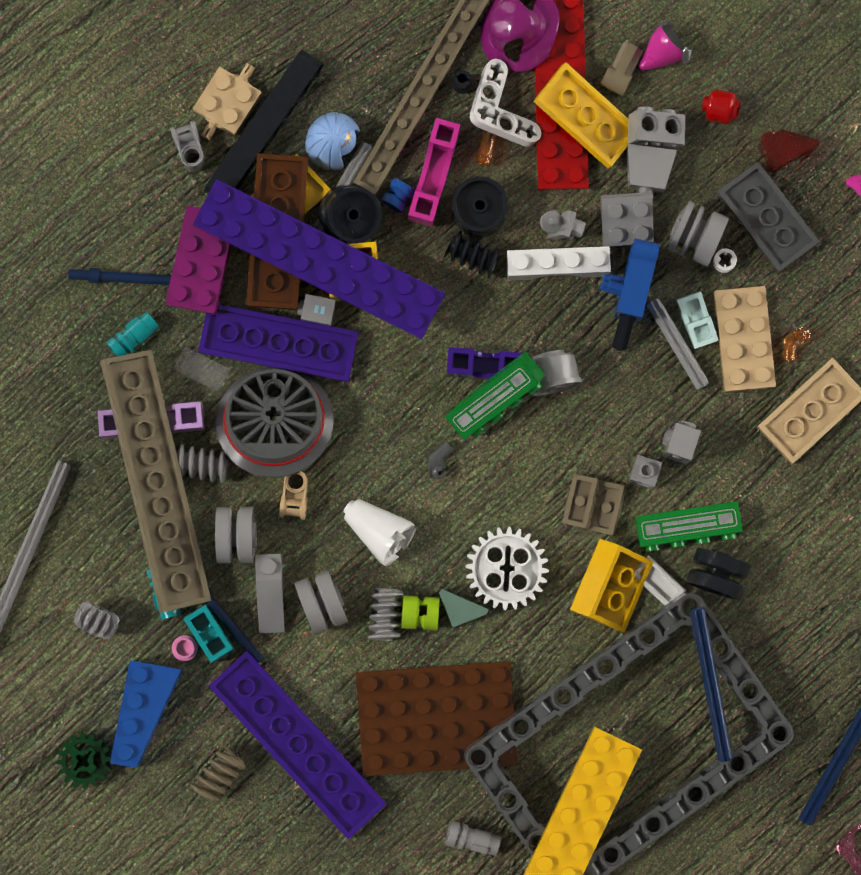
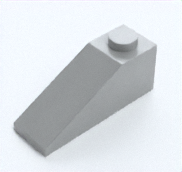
[255,554,285,633]

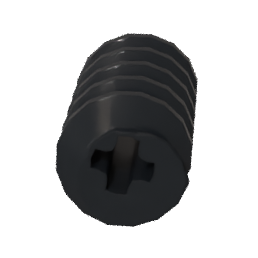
[444,230,500,279]

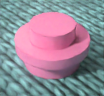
[172,635,198,661]

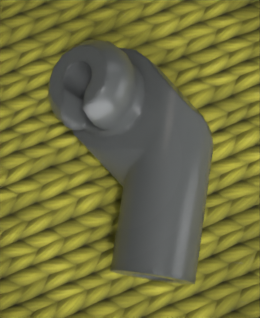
[428,441,454,479]

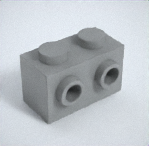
[662,421,701,465]

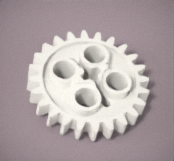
[465,527,549,611]

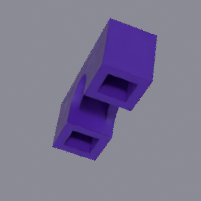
[447,347,522,380]

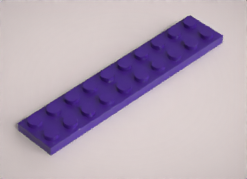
[193,179,445,340]

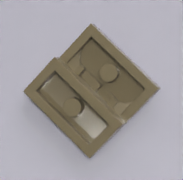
[562,474,627,537]

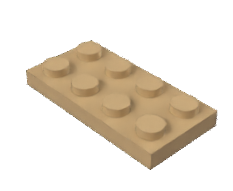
[714,286,776,392]
[757,358,861,465]

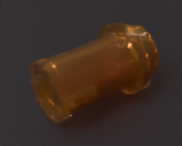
[475,132,498,166]

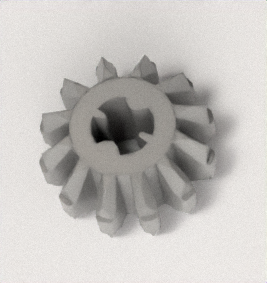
[74,602,120,639]

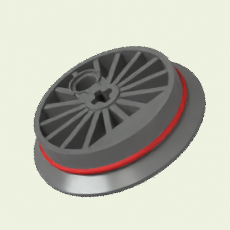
[216,367,334,478]

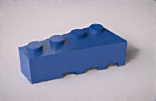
[110,660,183,768]

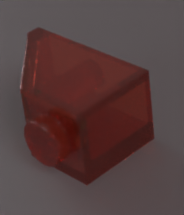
[757,129,819,172]

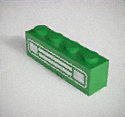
[444,351,545,440]
[634,501,743,552]

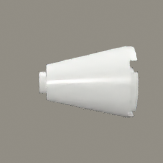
[343,499,416,566]

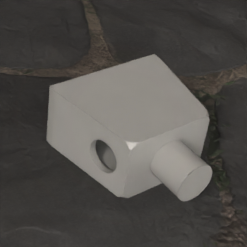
[626,144,676,195]

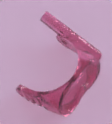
[837,823,861,875]

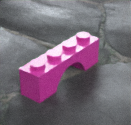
[408,118,460,227]

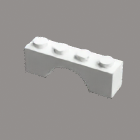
[506,246,611,281]

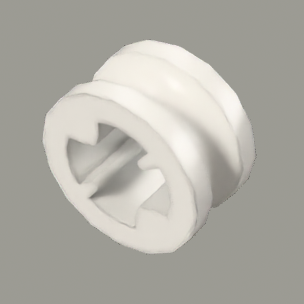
[713,248,737,273]

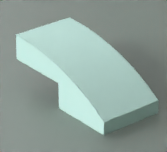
[676,291,719,349]

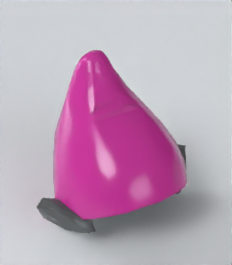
[638,22,692,70]

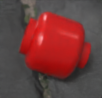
[702,89,741,125]

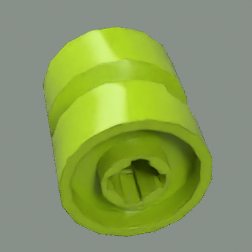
[401,595,440,631]

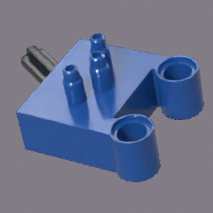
[600,238,660,351]

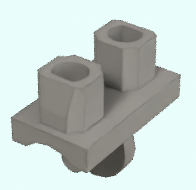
[540,210,586,241]

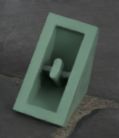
[439,589,489,628]

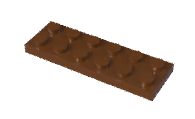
[246,153,308,310]

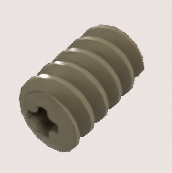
[189,744,246,802]

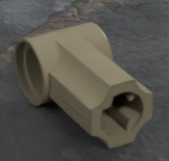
[600,42,643,96]

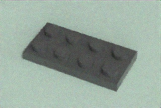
[717,162,820,273]

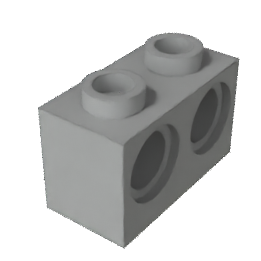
[628,107,685,150]

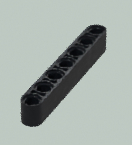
[204,49,324,194]

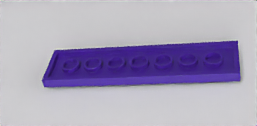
[209,651,387,839]

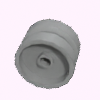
[215,507,257,564]
[294,570,348,635]

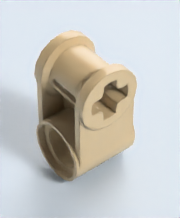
[279,471,308,520]

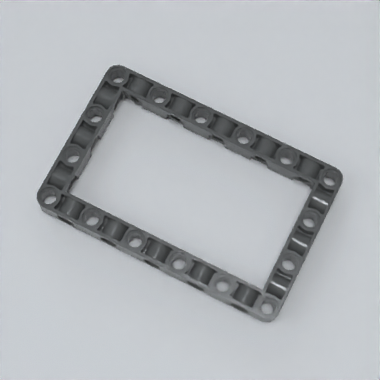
[464,592,794,875]

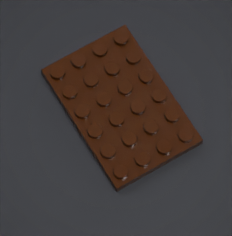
[356,661,518,776]

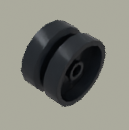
[452,176,508,238]
[319,185,382,243]
[685,548,751,600]

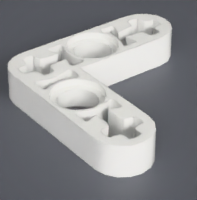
[470,59,541,147]

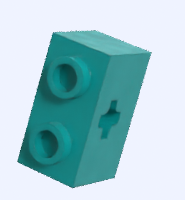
[183,605,235,663]

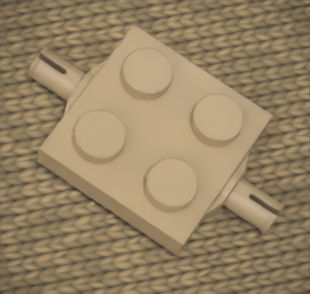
[193,63,263,141]

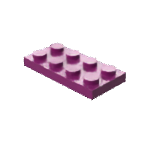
[165,205,231,315]

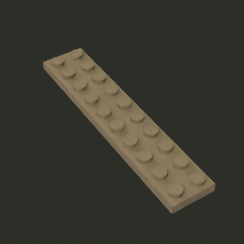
[100,350,211,613]

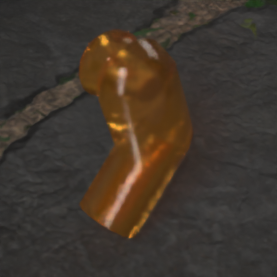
[783,327,811,362]

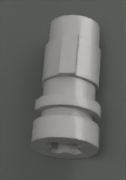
[445,820,501,856]

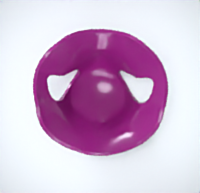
[481,0,560,72]

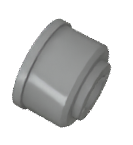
[530,350,582,396]

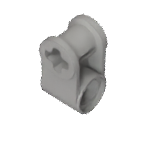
[170,120,205,173]

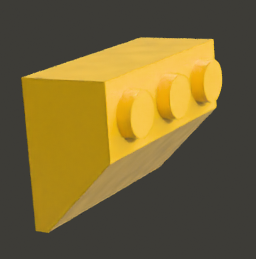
[570,539,654,633]

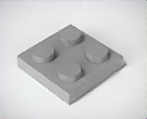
[601,192,654,247]

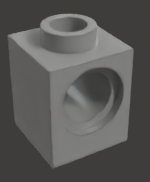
[628,455,663,489]

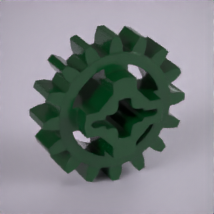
[55,732,112,789]

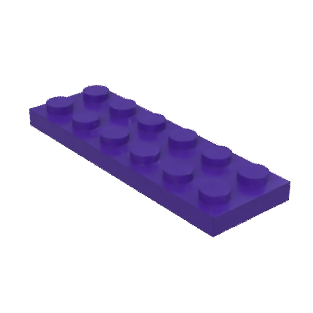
[198,305,359,383]

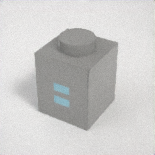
[297,294,337,326]

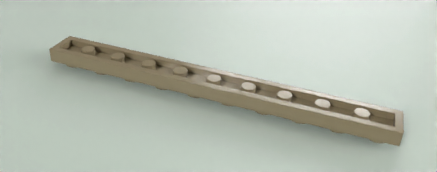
[353,0,490,196]

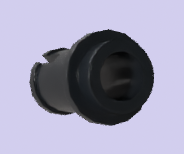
[452,70,472,94]

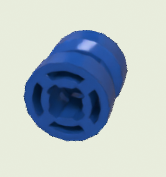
[381,178,415,213]

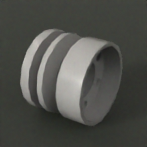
[668,200,729,267]

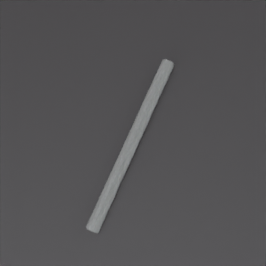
[0,461,71,633]

